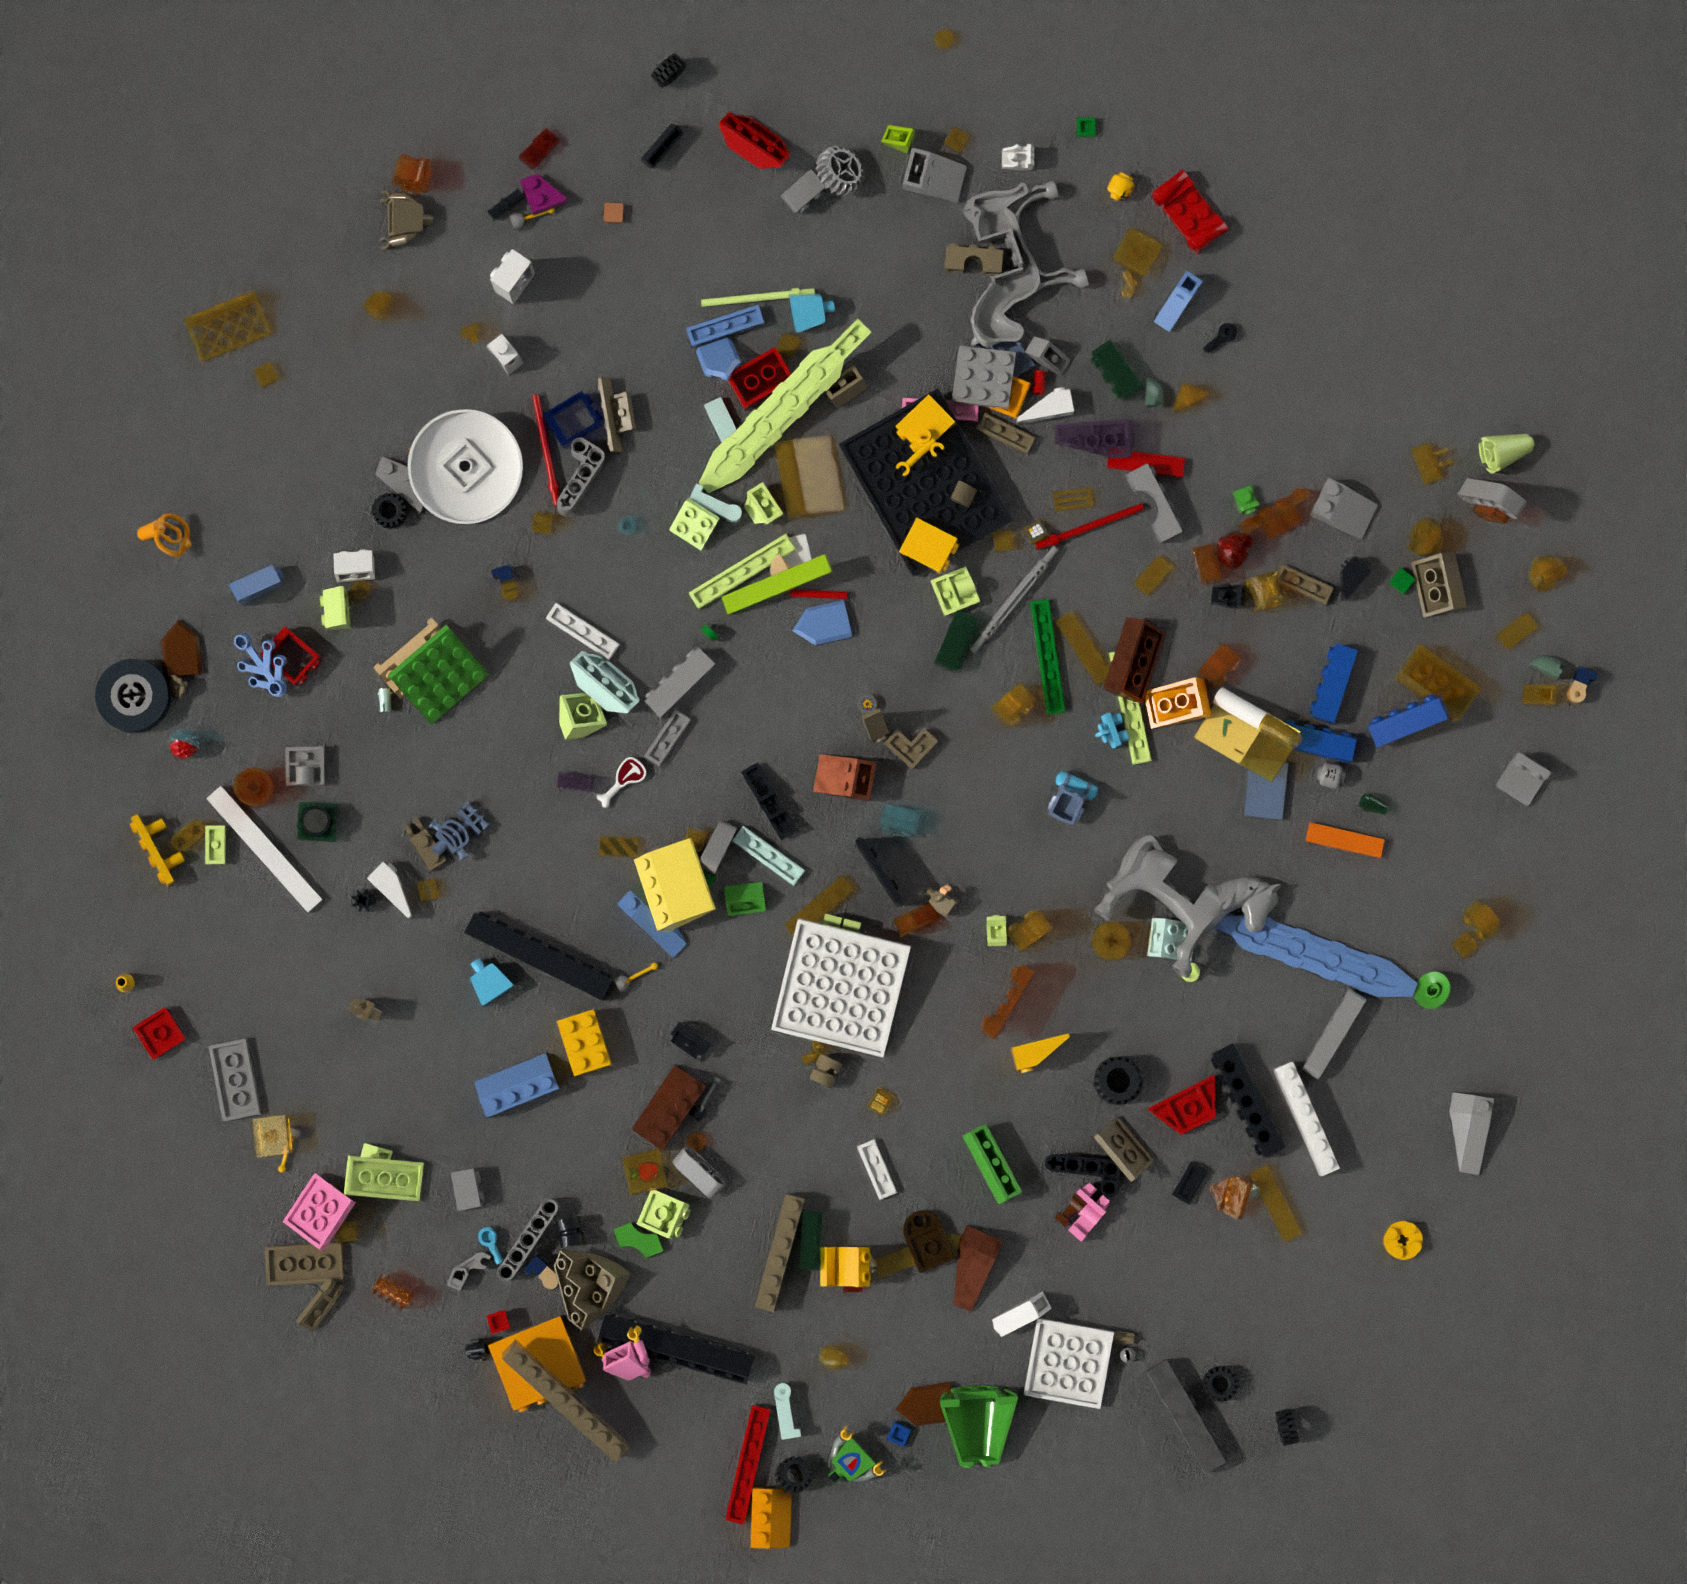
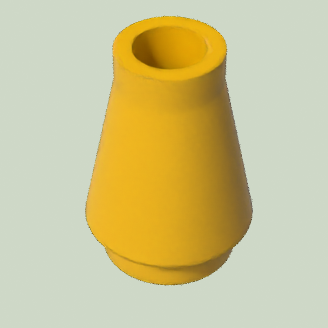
[116,973,135,992]

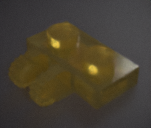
[1411,442,1453,485]

